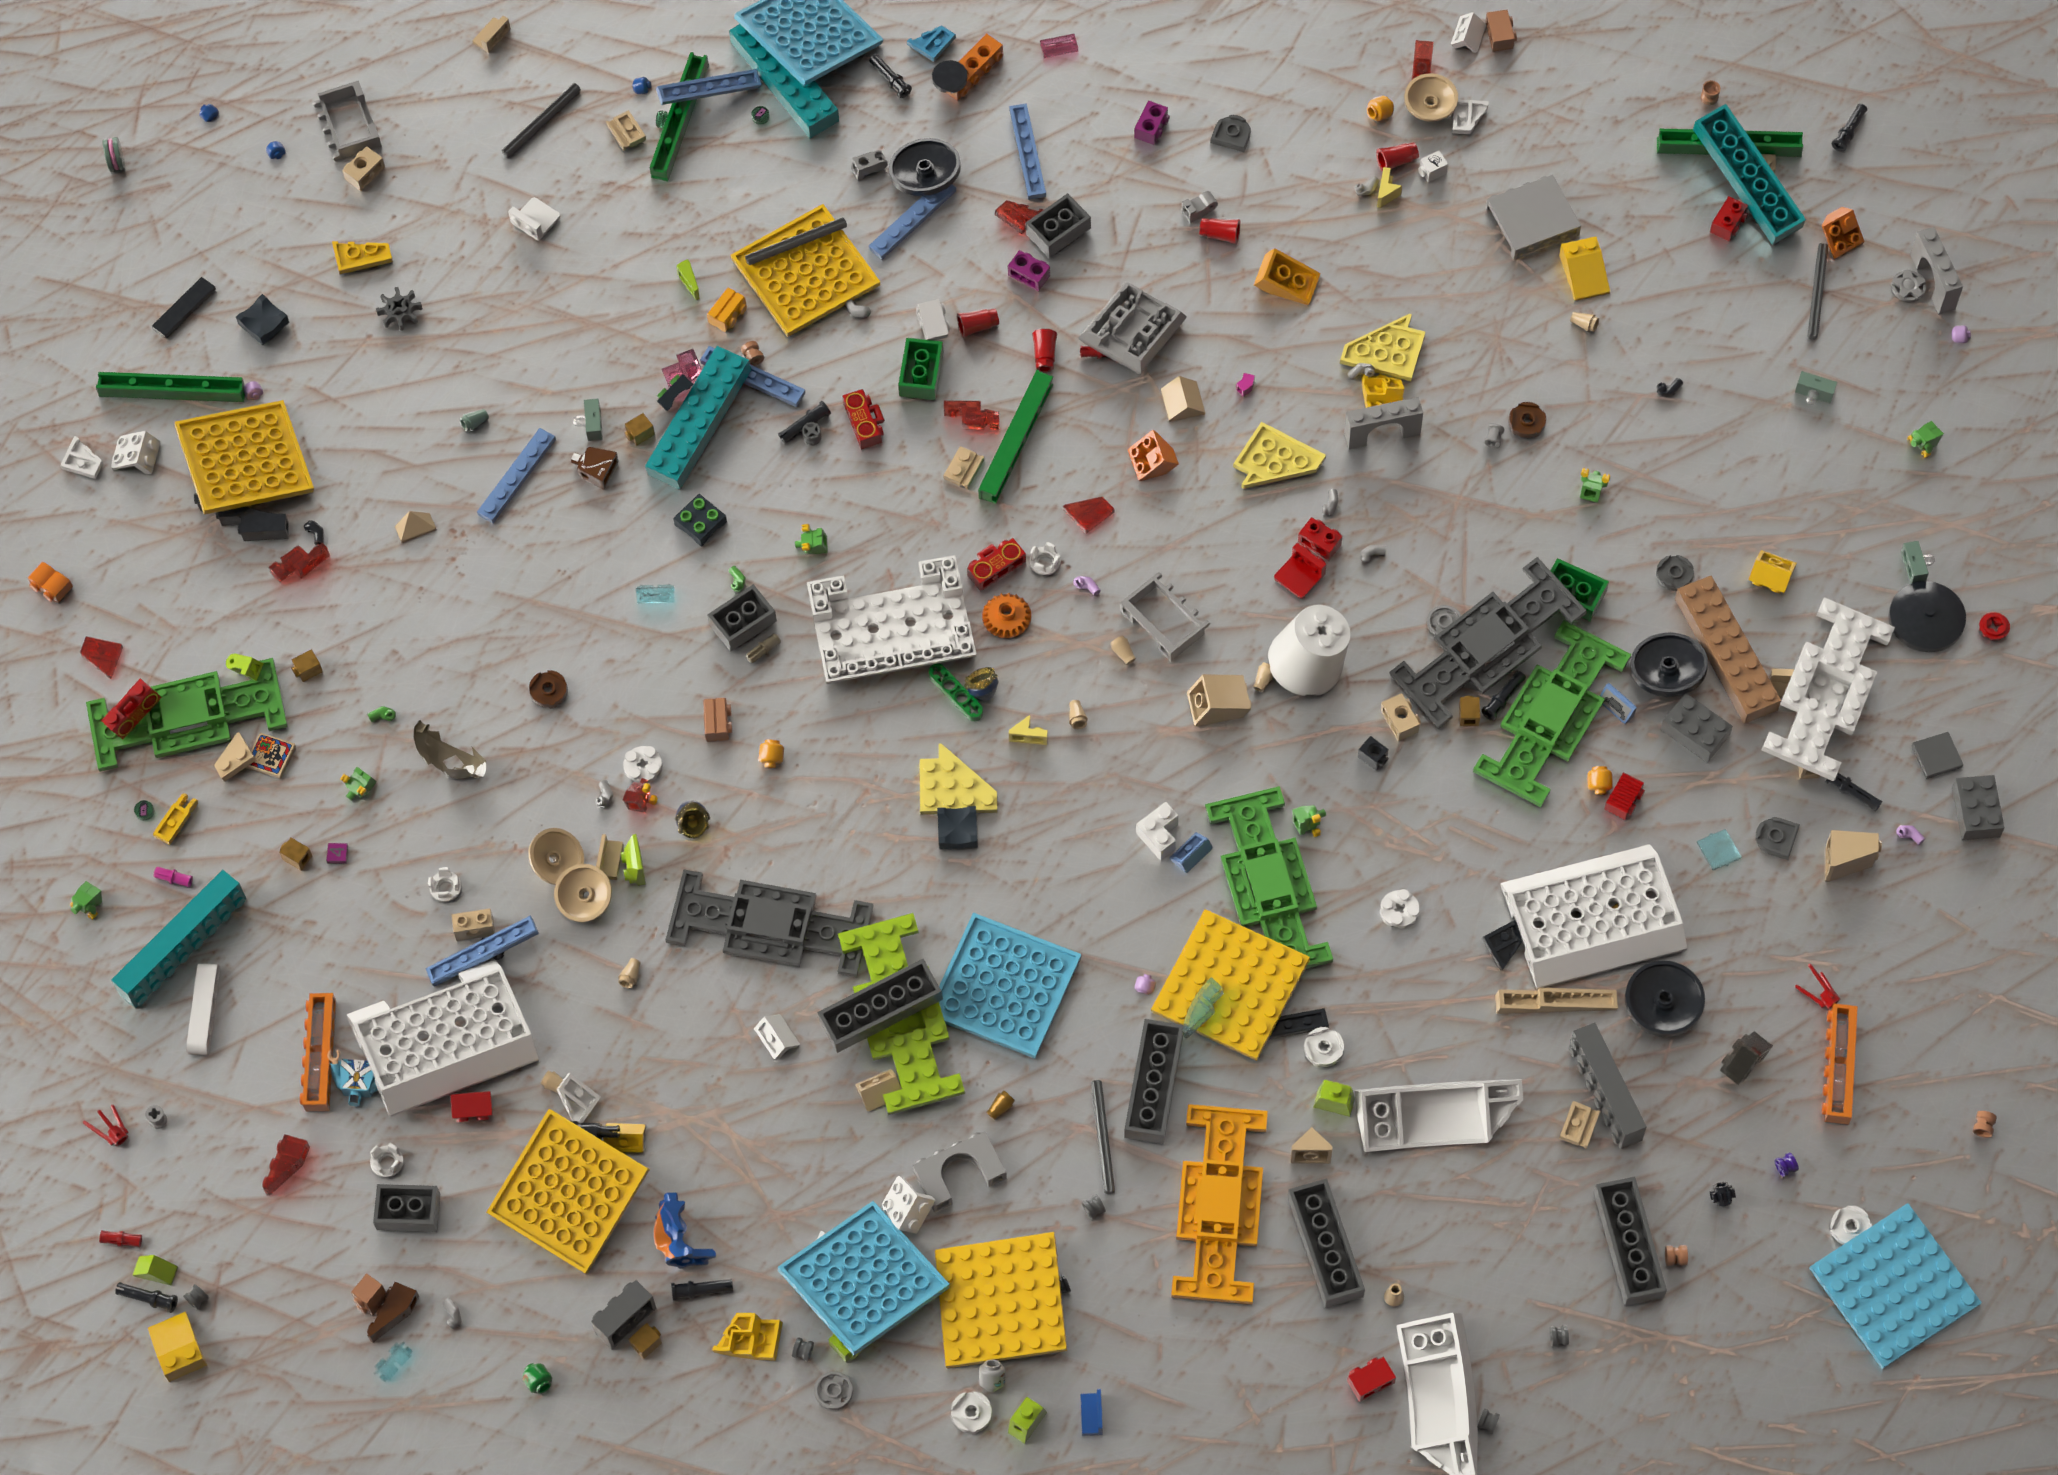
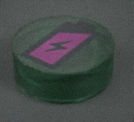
[751,106,770,124]
[134,800,154,821]

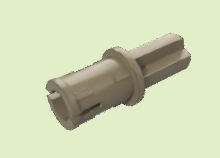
[746,633,781,663]

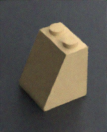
[1187,674,1251,726]
[1825,830,1882,882]

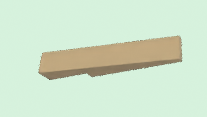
[1495,988,1618,1014]

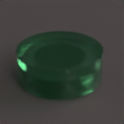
[656,110,668,129]

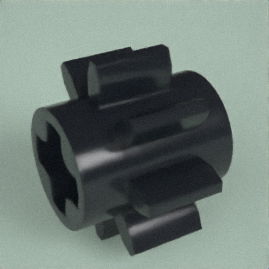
[1709,1182,1736,1207]

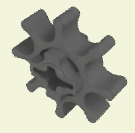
[376,287,423,331]

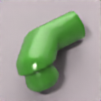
[728,566,746,592]
[367,706,396,722]

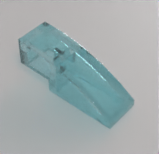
[1182,977,1224,1039]

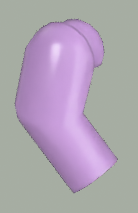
[1073,576,1101,596]
[1896,825,1925,845]

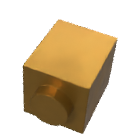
[624,413,655,446]
[291,649,323,682]
[1459,695,1480,726]
[279,837,313,871]
[628,1323,662,1359]

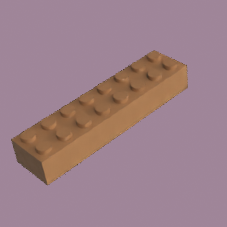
[1675,575,1781,724]

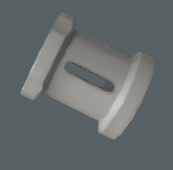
[1484,423,1505,448]
[145,1105,167,1129]

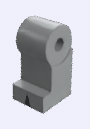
[851,150,888,181]
[1182,191,1218,223]

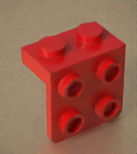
[1274,543,1326,599]

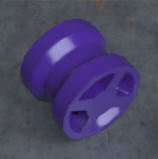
[1774,1152,1799,1177]

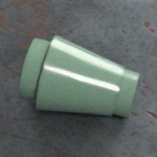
[460,409,489,431]

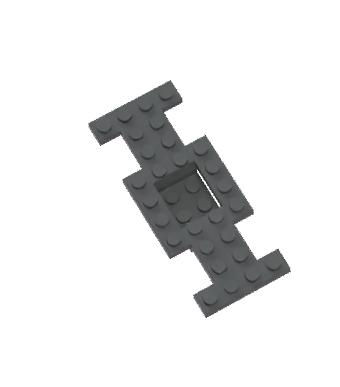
[1389,557,1587,729]
[666,869,874,977]

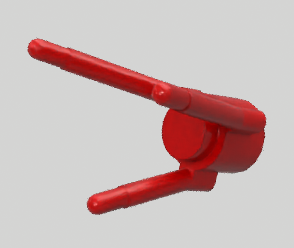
[1795,964,1840,1009]
[83,1105,129,1146]

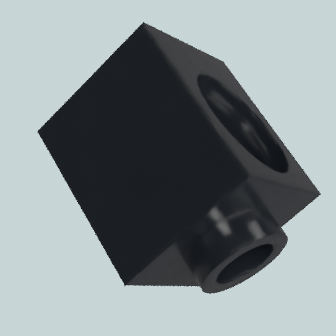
[1358,736,1389,771]

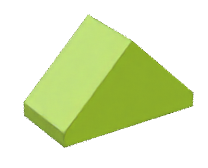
[133,1255,178,1286]

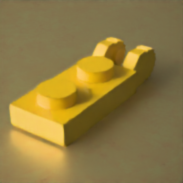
[153,793,198,845]

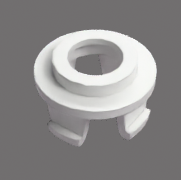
[1030,542,1061,575]
[428,867,462,902]
[370,1143,404,1178]

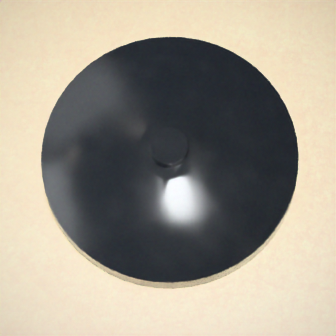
[889,138,961,196]
[1889,581,1966,652]
[1630,632,1708,697]
[1625,960,1705,1037]

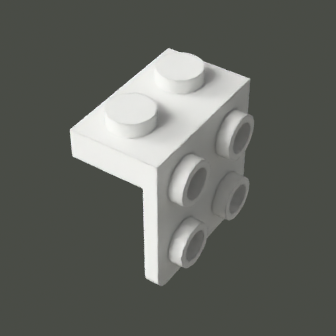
[508,197,560,241]
[111,431,161,475]
[881,1176,936,1234]

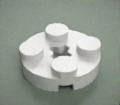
[623,746,662,784]
[1380,889,1419,929]
[1304,1027,1344,1067]
[1830,1206,1872,1245]
[951,1391,992,1434]

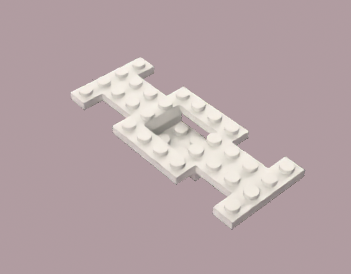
[1762,597,1895,781]

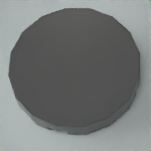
[1656,555,1694,591]

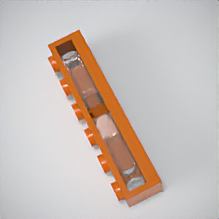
[300,993,336,1112]
[1822,1004,1858,1125]

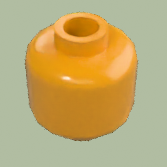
[1367,95,1394,122]
[758,740,784,768]
[1587,766,1613,795]

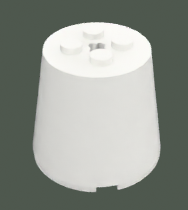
[1268,605,1350,696]

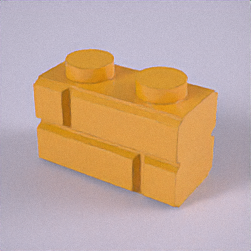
[707,287,747,332]

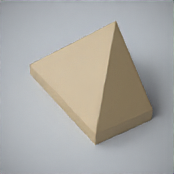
[395,511,437,543]

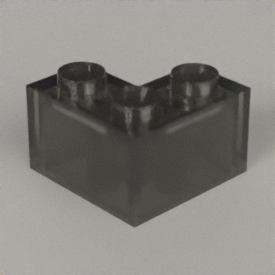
[1720,1031,1773,1085]

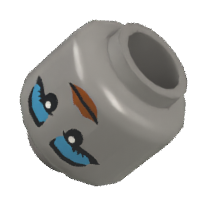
[979,1360,1006,1392]

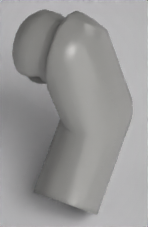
[1354,176,1379,196]
[845,300,871,318]
[1348,363,1375,380]
[1322,489,1338,516]
[1360,545,1386,562]
[596,780,613,808]
[442,1298,462,1329]

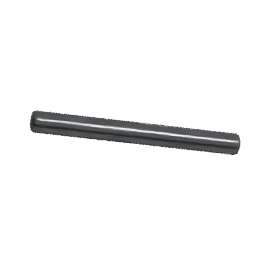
[502,83,581,158]
[745,217,847,265]
[1808,243,1828,339]
[1091,1080,1115,1194]

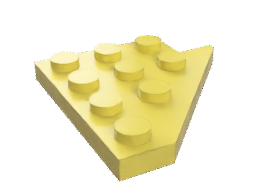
[1340,314,1426,381]
[1233,422,1326,489]
[920,743,997,815]

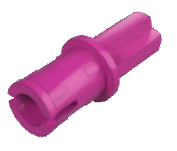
[153,867,193,888]

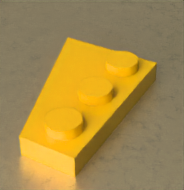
[332,241,393,274]

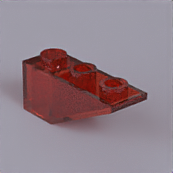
[1412,40,1433,80]
[262,1134,310,1196]

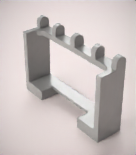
[313,80,382,161]
[1120,572,1210,662]

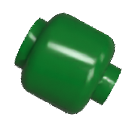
[522,1363,552,1394]

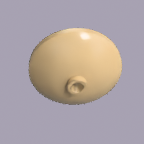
[1404,74,1458,122]
[528,828,584,885]
[554,864,612,922]

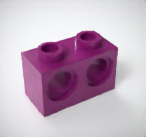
[1134,100,1170,145]
[1007,250,1050,292]

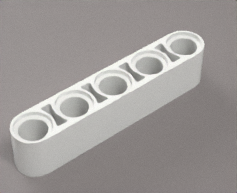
[187,963,220,1055]

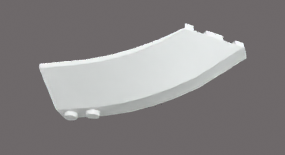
[1355,1079,1523,1152]
[1397,1313,1478,1475]

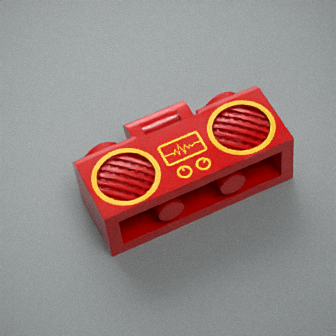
[842,389,885,450]
[967,538,1026,592]
[101,678,162,739]

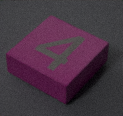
[326,843,348,864]

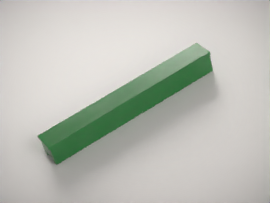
[649,52,709,182]
[1657,128,1803,157]
[978,370,1053,504]
[96,372,245,403]

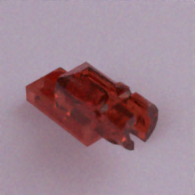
[944,400,999,430]
[268,543,330,582]

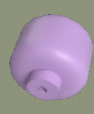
[1952,325,1971,343]
[244,381,263,400]
[1135,974,1156,995]

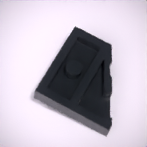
[1482,919,1523,971]

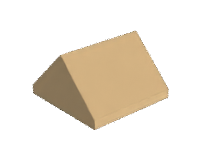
[1161,376,1205,422]
[1290,1127,1332,1164]

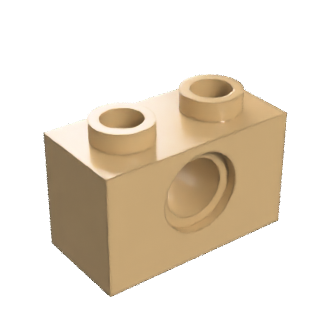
[342,146,385,191]
[1381,693,1421,741]
[451,909,495,941]

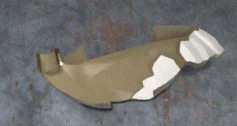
[413,720,486,779]

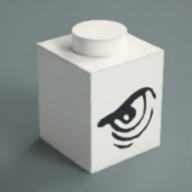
[1418,151,1448,182]

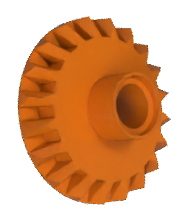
[982,593,1031,638]

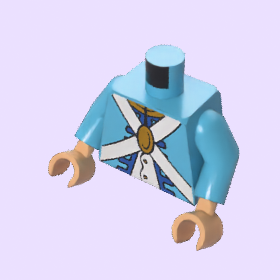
[327,1049,388,1107]

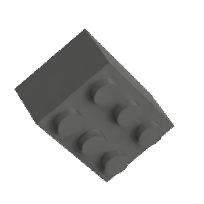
[1026,193,1091,258]
[707,584,777,652]
[1661,693,1733,763]
[1952,775,2005,841]
[373,1184,440,1232]
[591,1280,657,1350]

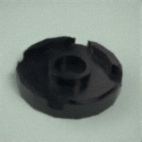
[932,60,968,93]

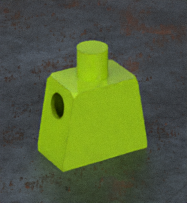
[1313,1080,1355,1117]
[1008,1397,1047,1444]

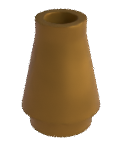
[986,1090,1015,1120]

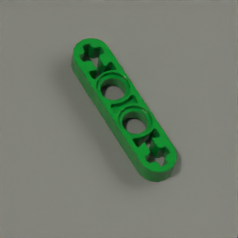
[929,663,983,721]

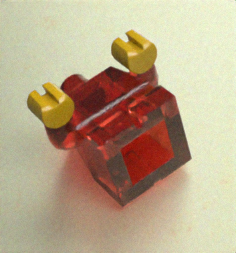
[622,778,658,813]

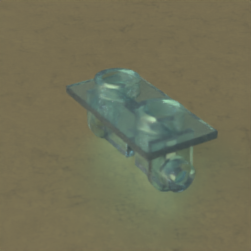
[635,584,675,603]
[374,1342,413,1382]

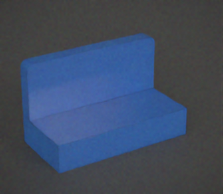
[1080,1389,1103,1436]

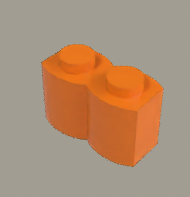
[28,562,73,603]

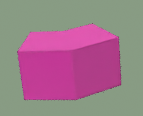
[1236,373,1255,397]

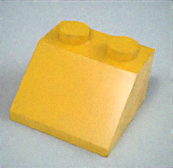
[1748,550,1797,593]

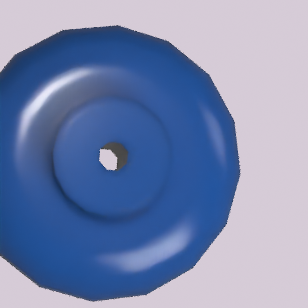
[632,77,652,94]
[199,104,219,122]
[266,141,286,159]

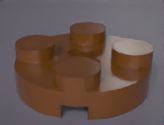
[1509,402,1546,438]
[529,670,568,709]

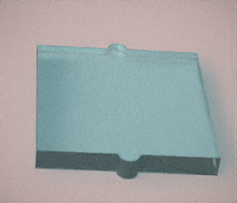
[1697,829,1742,871]

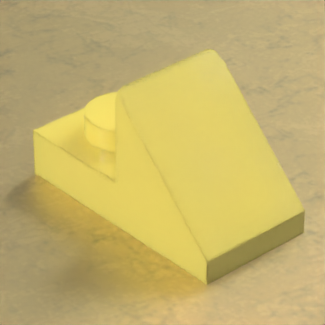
[1377,167,1402,208]
[1008,715,1048,745]

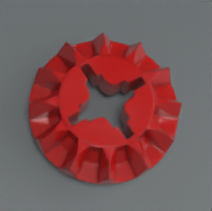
[1979,612,2010,641]

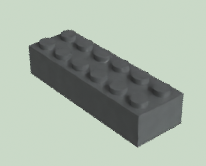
[817,959,943,1053]
[1124,1019,1184,1144]
[1569,1023,1647,1149]
[1593,1177,1667,1306]
[1288,1178,1365,1308]

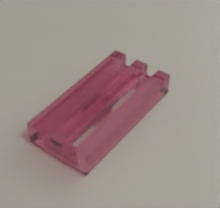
[1040,34,1078,58]

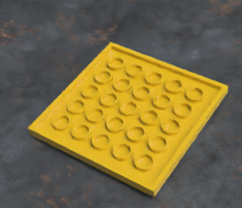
[730,204,881,337]
[175,400,314,515]
[1151,909,1310,1061]
[486,1109,650,1274]
[935,1232,1067,1369]

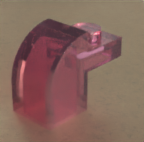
[662,349,701,387]

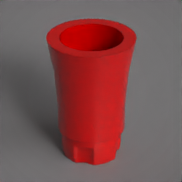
[1376,142,1419,172]
[1199,218,1241,244]
[957,309,999,338]
[1032,329,1058,373]

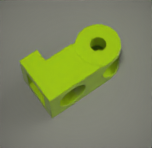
[226,653,264,681]

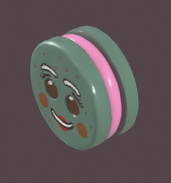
[102,137,125,172]

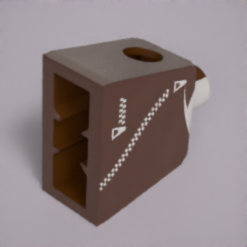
[571,447,619,490]

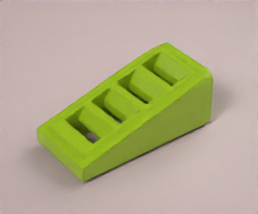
[676,259,700,300]

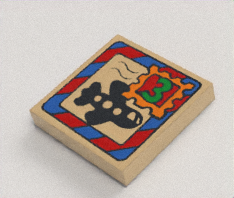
[246,733,296,779]

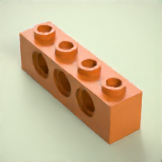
[946,33,1003,101]

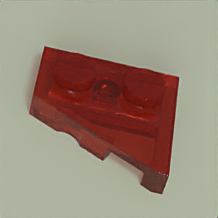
[994,200,1043,234]
[1063,496,1115,534]
[80,636,123,679]

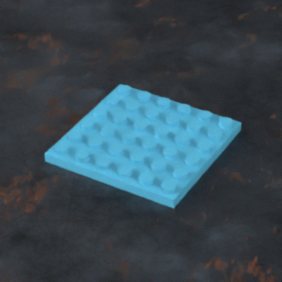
[734,0,883,86]
[939,913,1082,1059]
[778,1201,950,1355]
[1809,1203,1982,1369]

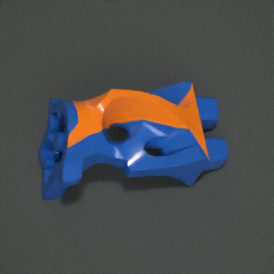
[654,1192,716,1269]

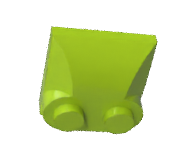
[621,834,646,886]

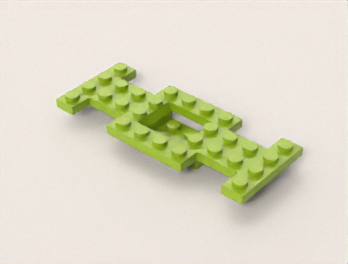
[838,913,965,1115]

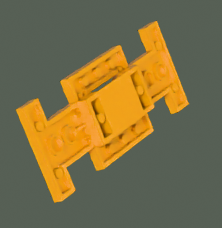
[1171,1104,1268,1305]

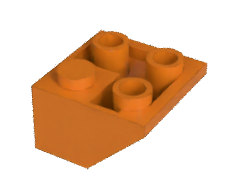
[1822,207,1865,258]
[1128,430,1179,481]

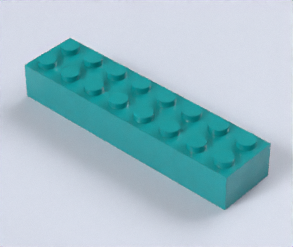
[729,24,839,139]
[1693,104,1806,245]
[645,346,752,490]
[111,869,246,1009]

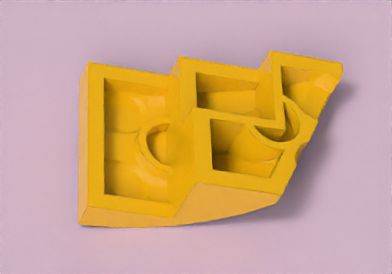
[1361,373,1404,408]
[712,1313,783,1361]

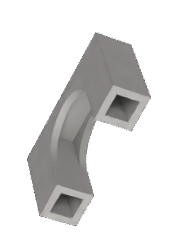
[1910,227,1963,314]
[1344,397,1423,449]
[913,1132,1007,1213]

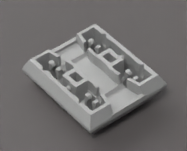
[1079,282,1187,374]

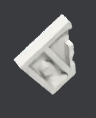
[1452,99,1489,134]
[60,436,103,479]
[557,1073,601,1123]

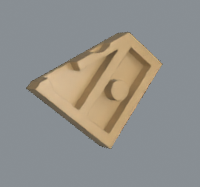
[214,732,256,782]

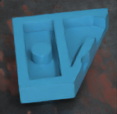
[907,25,956,62]

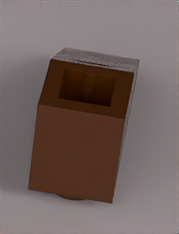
[367,1282,419,1343]

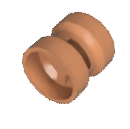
[1701,80,1721,105]
[740,341,764,366]
[1973,1111,1997,1138]
[1665,1245,1688,1266]

